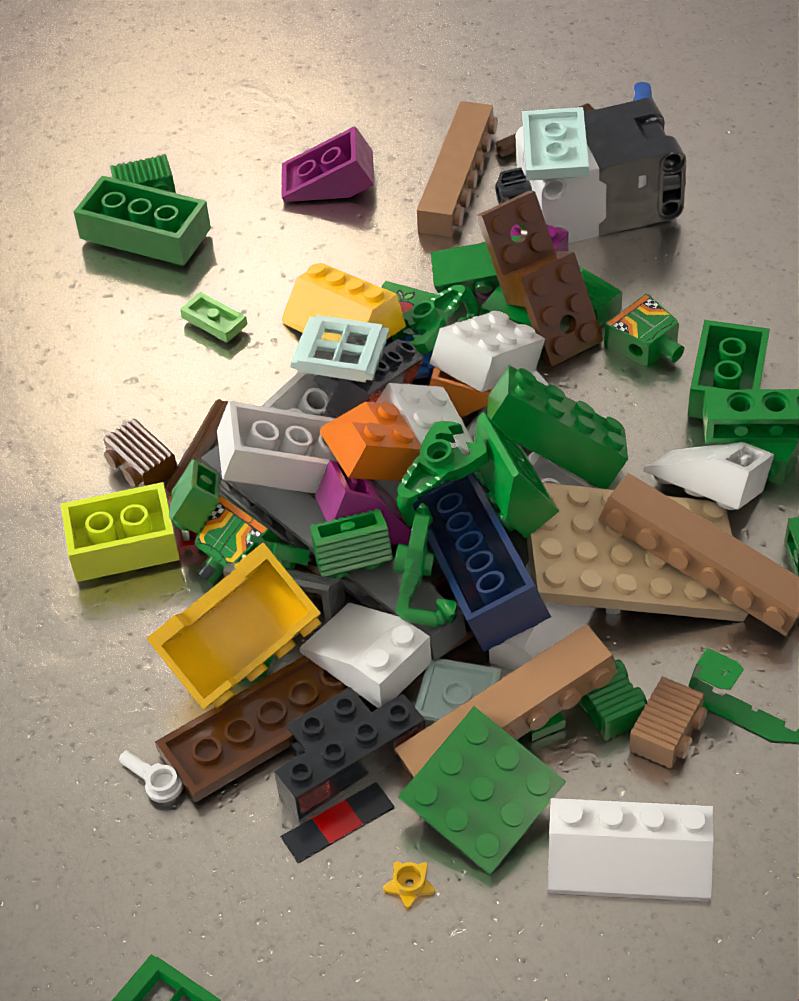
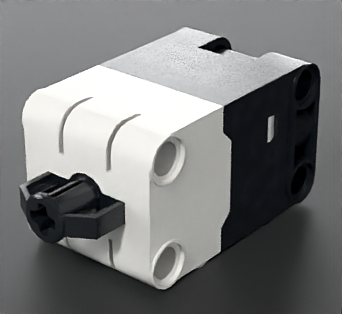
[495,98,687,243]

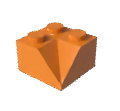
[320,402,421,481]

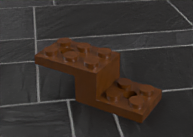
[476,191,604,367]

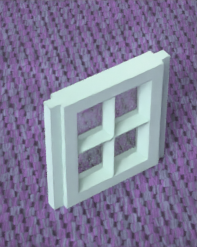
[290,315,389,382]

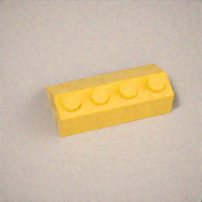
[282,263,406,342]

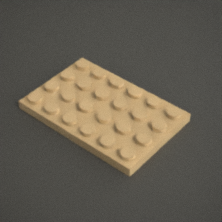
[527,482,748,622]

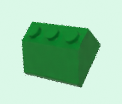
[474,412,559,538]

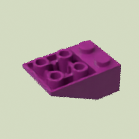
[315,460,429,553]

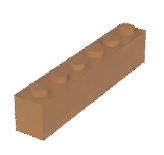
[417,101,498,238]
[598,473,799,636]
[395,624,617,779]

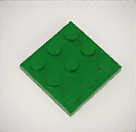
[398,706,566,875]

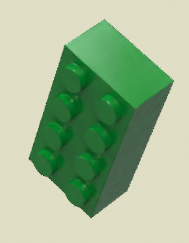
[73,175,211,266]
[487,365,628,489]

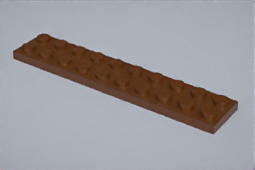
[155,575,475,802]

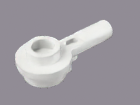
[119,750,183,803]

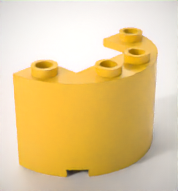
[146,542,321,709]

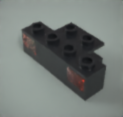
[313,336,425,417]
[274,687,426,823]

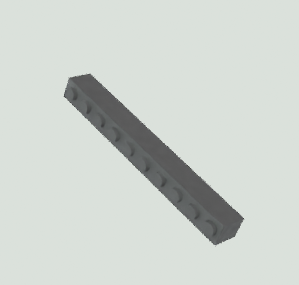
[201,445,467,661]

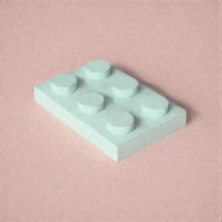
[522,107,589,180]

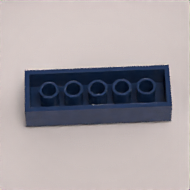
[412,473,551,652]

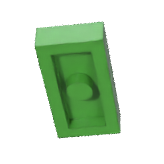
[180,291,248,343]

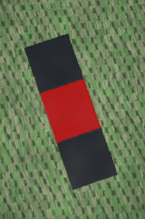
[280,782,395,862]

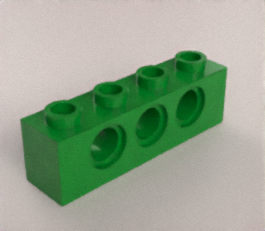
[702,389,799,443]

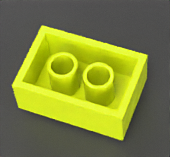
[61,482,180,582]

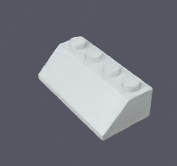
[547,798,714,902]

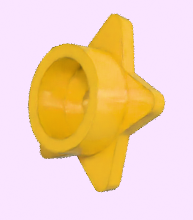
[383,861,435,908]

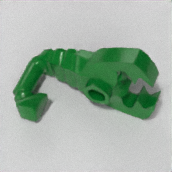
[391,285,480,354]
[396,421,490,527]
[393,513,457,627]

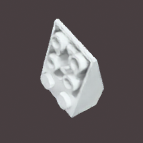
[643,442,774,510]

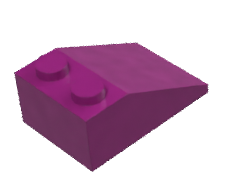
[281,126,374,202]

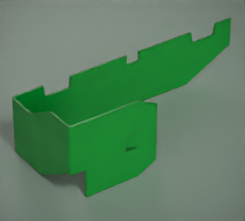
[688,648,799,743]

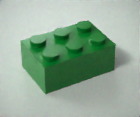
[687,320,770,419]

